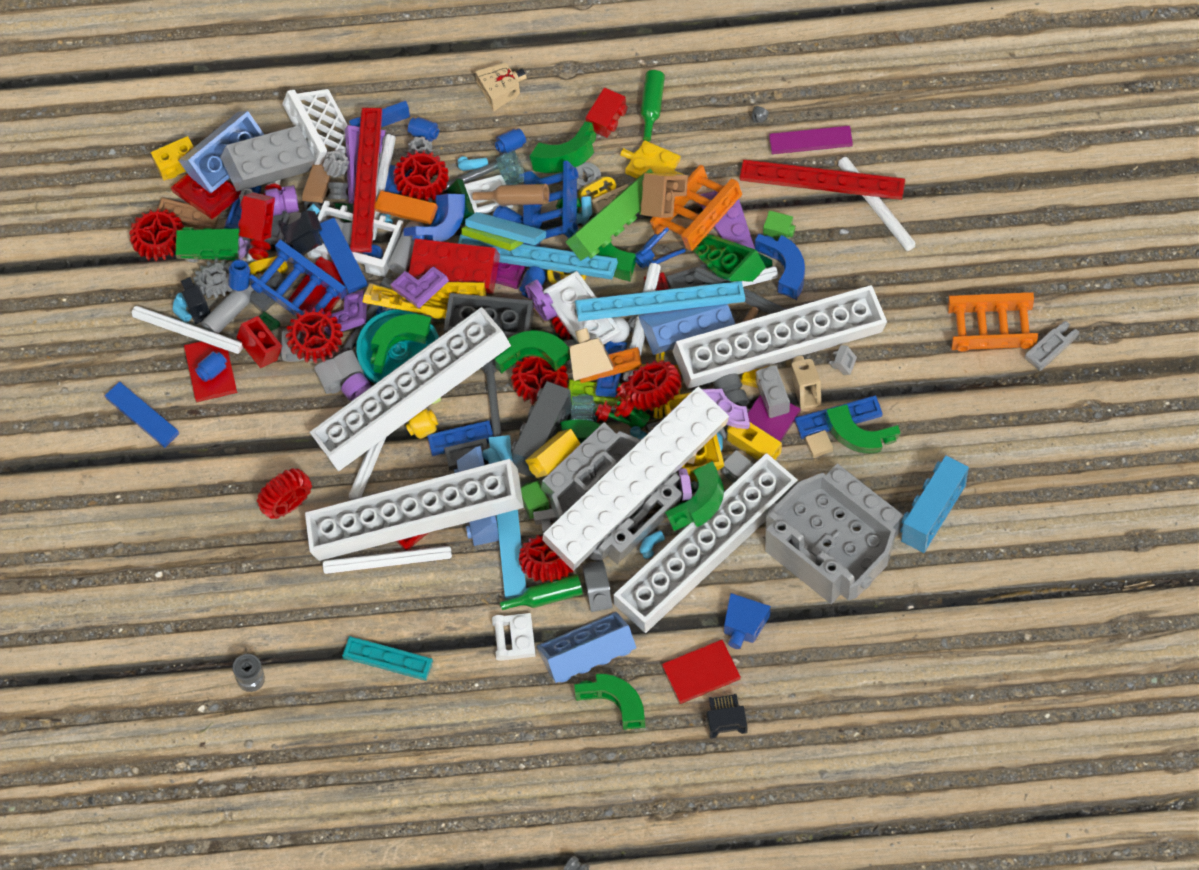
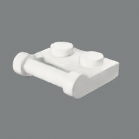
[464,174,513,214]
[492,613,536,661]

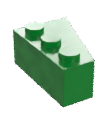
[176,227,240,261]

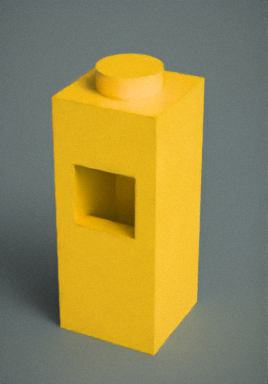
[727,422,782,461]
[525,429,581,478]

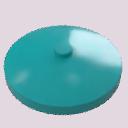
[357,310,439,384]

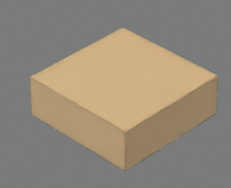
[805,430,833,458]

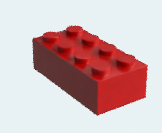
[409,239,500,295]

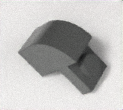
[582,560,613,612]

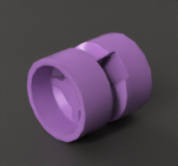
[265,185,299,216]
[341,373,372,402]

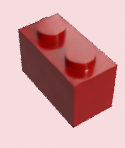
[585,87,628,138]
[238,192,275,241]
[237,316,282,369]

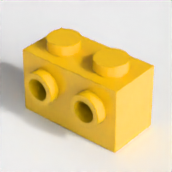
[151,136,194,181]

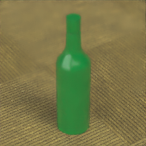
[640,70,665,141]
[500,574,583,610]

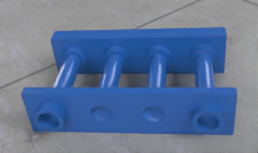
[523,161,579,247]
[249,239,347,325]

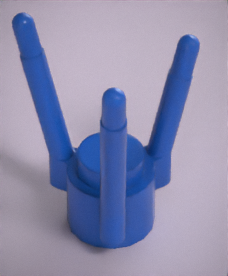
[635,227,686,268]

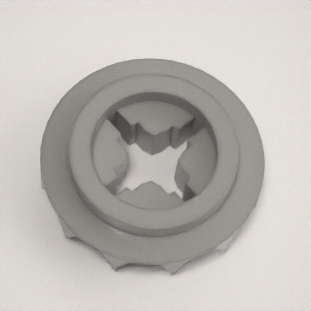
[576,162,601,192]

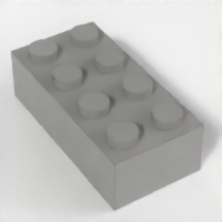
[220,126,315,192]

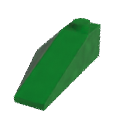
[693,234,766,282]

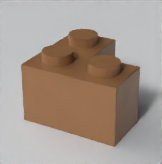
[641,173,688,218]

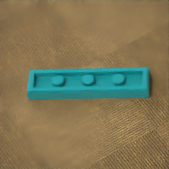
[342,636,433,681]

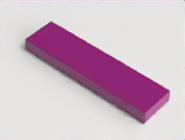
[769,126,853,155]

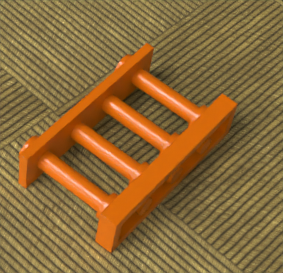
[650,165,743,251]
[948,292,1038,352]

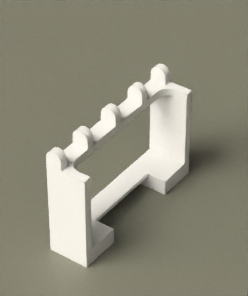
[307,200,403,277]

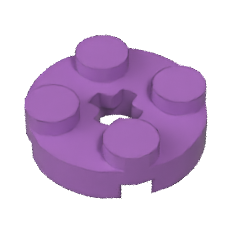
[525,279,557,321]

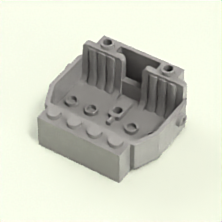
[541,422,682,564]
[765,463,904,604]

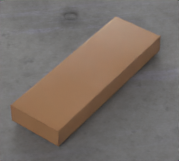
[302,161,332,203]
[158,198,220,229]

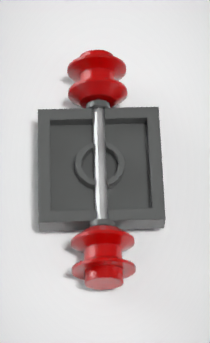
[242,183,291,260]

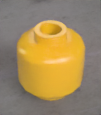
[406,408,439,439]

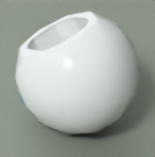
[611,317,630,343]

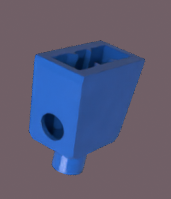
[724,593,771,649]

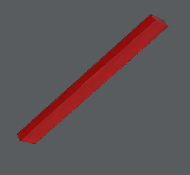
[350,108,383,252]
[739,160,906,200]

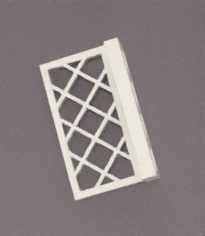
[282,89,348,165]

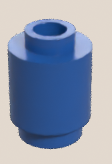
[408,117,439,142]
[495,128,526,154]
[493,205,523,224]
[228,260,250,291]
[520,266,546,298]
[195,352,227,382]

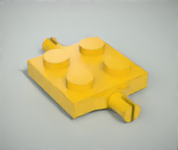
[620,140,685,179]

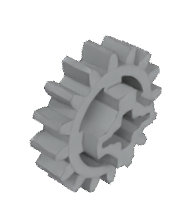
[193,259,233,298]

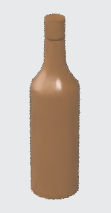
[472,184,550,206]

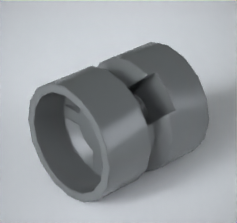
[713,373,749,406]
[233,654,265,692]

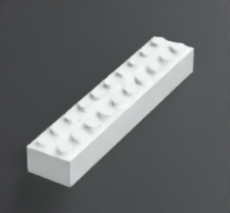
[673,285,887,389]
[310,307,511,472]
[542,387,729,571]
[614,453,798,633]
[305,459,524,561]

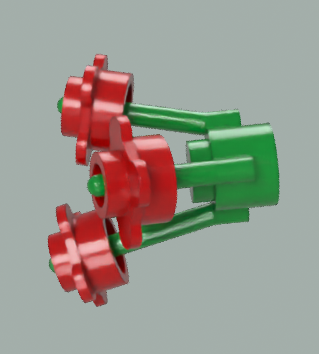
[595,381,650,429]

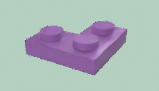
[390,267,449,308]
[324,290,367,336]

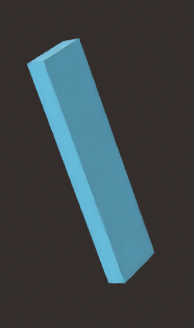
[465,212,546,245]

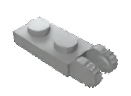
[1025,321,1079,371]

